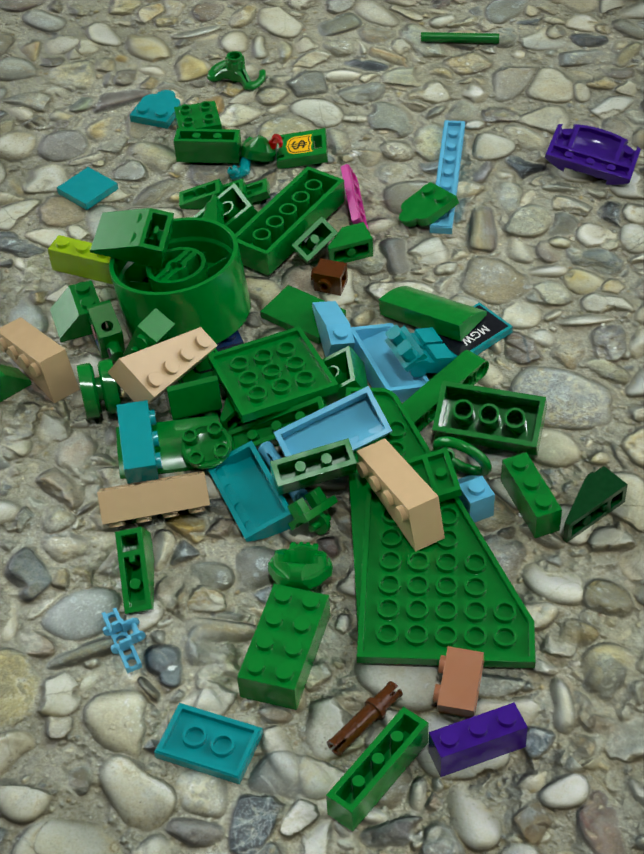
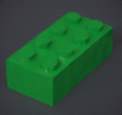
[432,380,547,456]
[237,583,330,710]

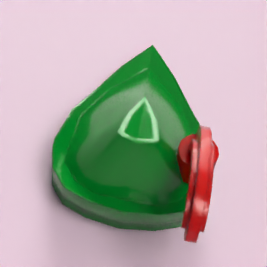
[241,134,283,161]

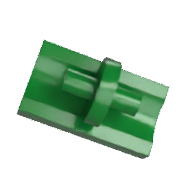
[287,486,338,535]

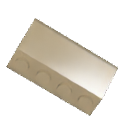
[97,471,210,528]

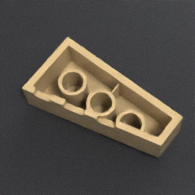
[0,317,80,404]
[108,327,218,405]
[356,439,445,552]

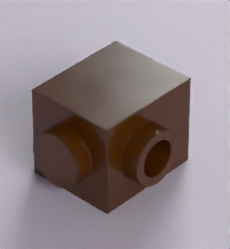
[311,258,348,296]

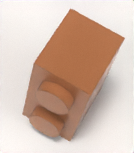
[433,646,484,718]

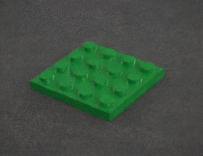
[207,326,339,423]

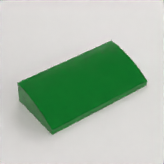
[378,286,487,342]
[116,415,219,479]

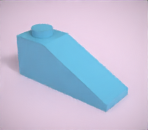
[312,301,355,357]

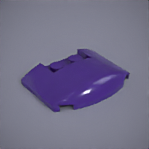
[545,124,641,185]

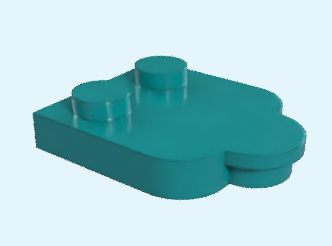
[130,90,181,129]

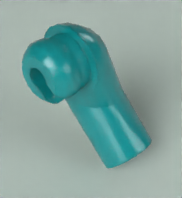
[227,157,251,180]

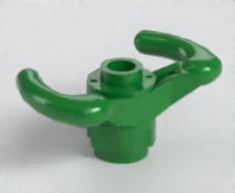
[207,51,266,91]

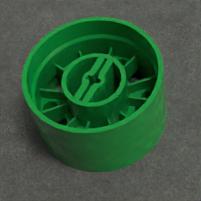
[109,217,251,344]

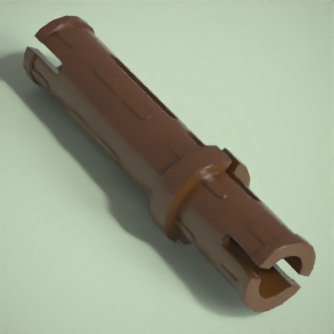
[327,681,403,756]

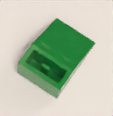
[90,208,174,269]

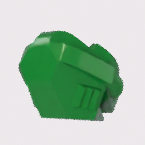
[268,542,333,591]

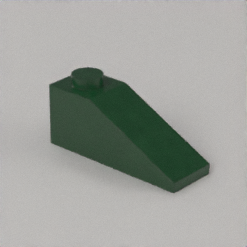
[563,466,628,543]

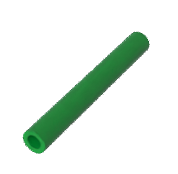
[421,32,500,44]

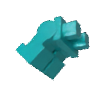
[385,325,455,377]

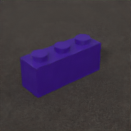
[428,702,528,777]

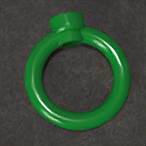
[431,436,492,476]

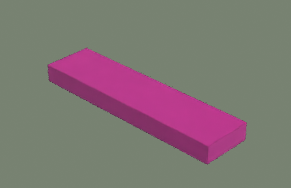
[341,164,369,231]

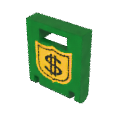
[277,128,328,169]

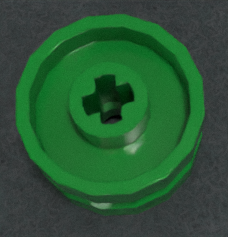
[77,359,122,419]

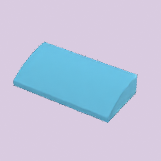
[351,323,429,403]
[274,386,393,457]

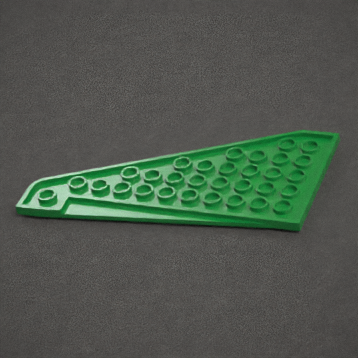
[346,387,536,668]

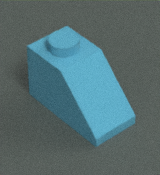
[458,475,495,523]

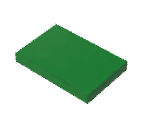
[260,285,346,344]

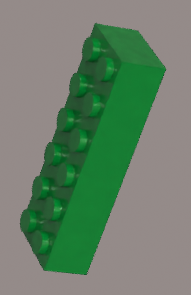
[235,166,345,276]

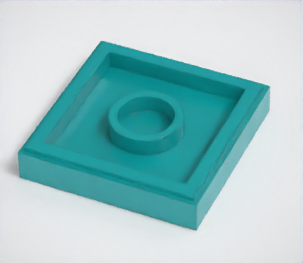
[57,167,118,210]

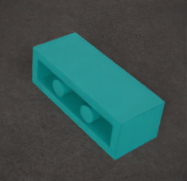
[116,400,162,484]

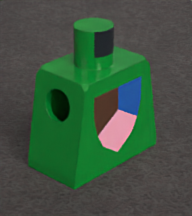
[86,300,125,362]

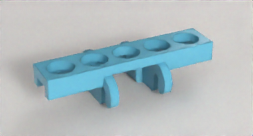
[102,608,146,674]

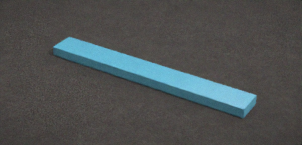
[430,120,465,234]

